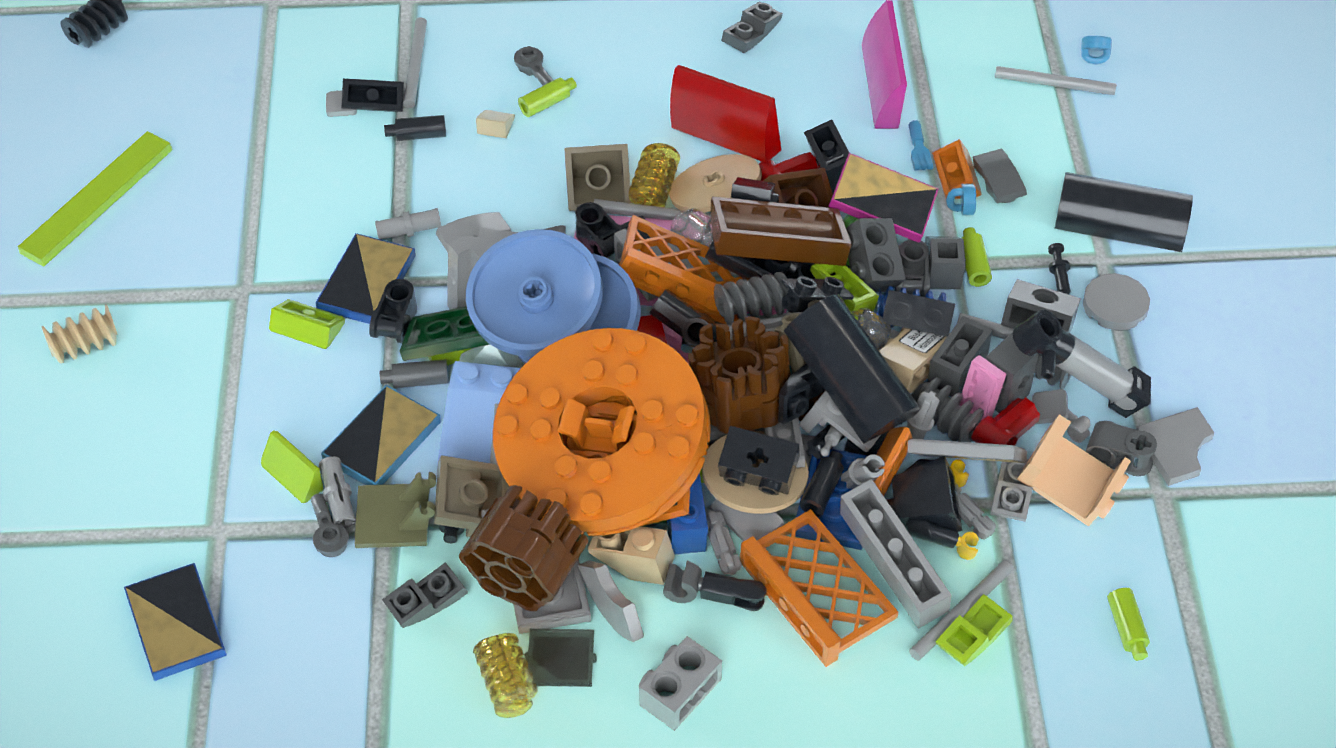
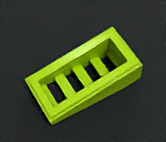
[810,264,879,320]

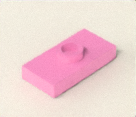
[960,355,1006,421]

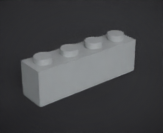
[840,479,952,629]

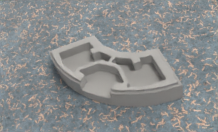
[578,560,644,642]

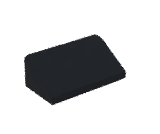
[341,78,404,112]

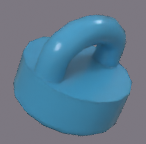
[1081,36,1112,64]
[946,184,976,216]

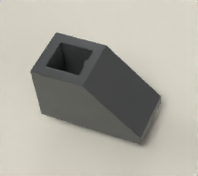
[925,236,965,289]

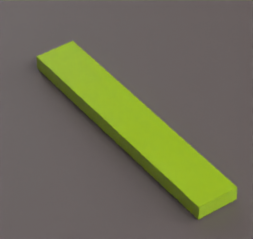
[17,131,172,267]

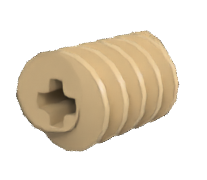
[41,304,118,364]

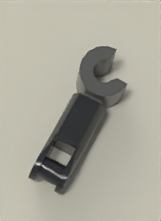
[663,560,766,611]

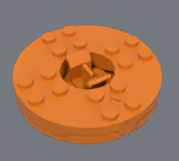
[493,328,711,536]

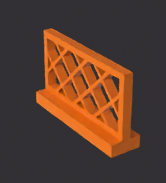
[619,215,744,324]
[740,509,899,667]

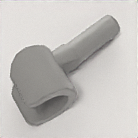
[1067,409,1091,443]

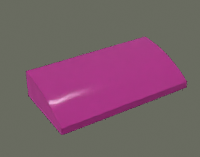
[861,0,907,129]

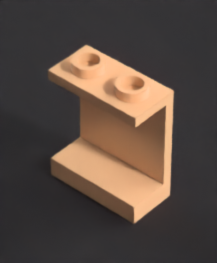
[1017,414,1131,527]

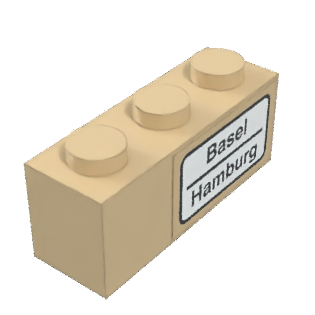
[879,328,950,394]

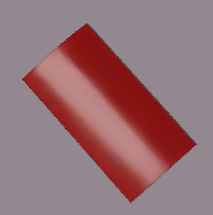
[670,65,782,163]

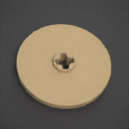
[669,154,762,213]
[702,430,808,514]

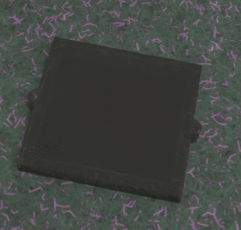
[524,629,597,687]

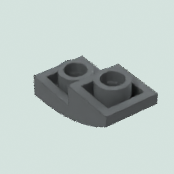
[721,1,783,54]
[973,148,1027,204]
[382,562,468,628]

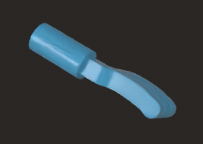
[908,120,933,171]

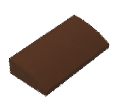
[711,197,851,266]

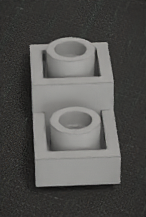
[436,212,511,252]
[991,459,1033,522]

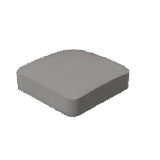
[326,90,357,117]
[1032,389,1068,424]

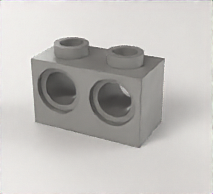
[638,636,723,731]

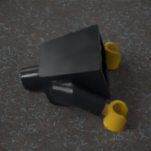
[886,456,979,560]

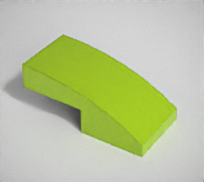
[935,594,1013,667]

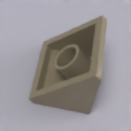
[564,144,631,211]

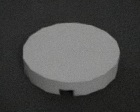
[1083,273,1150,331]

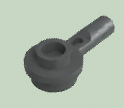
[514,46,553,86]
[311,494,349,557]

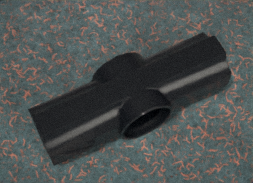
[649,289,717,348]

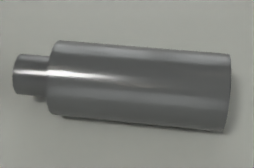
[379,359,448,388]

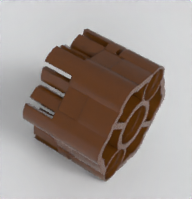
[688,316,790,434]
[459,485,588,612]

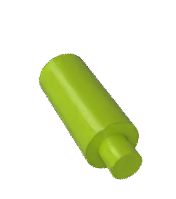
[518,77,577,118]
[962,227,992,287]
[1107,588,1150,661]

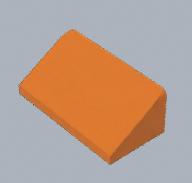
[932,139,982,199]
[873,427,913,496]

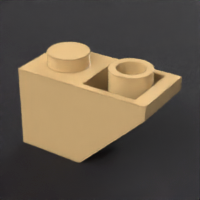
[588,526,675,585]

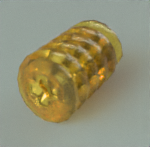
[628,143,681,208]
[473,633,538,718]

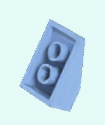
[437,361,521,464]

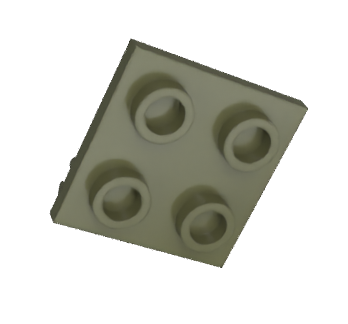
[354,472,436,548]

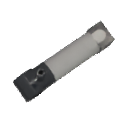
[1013,310,1151,418]

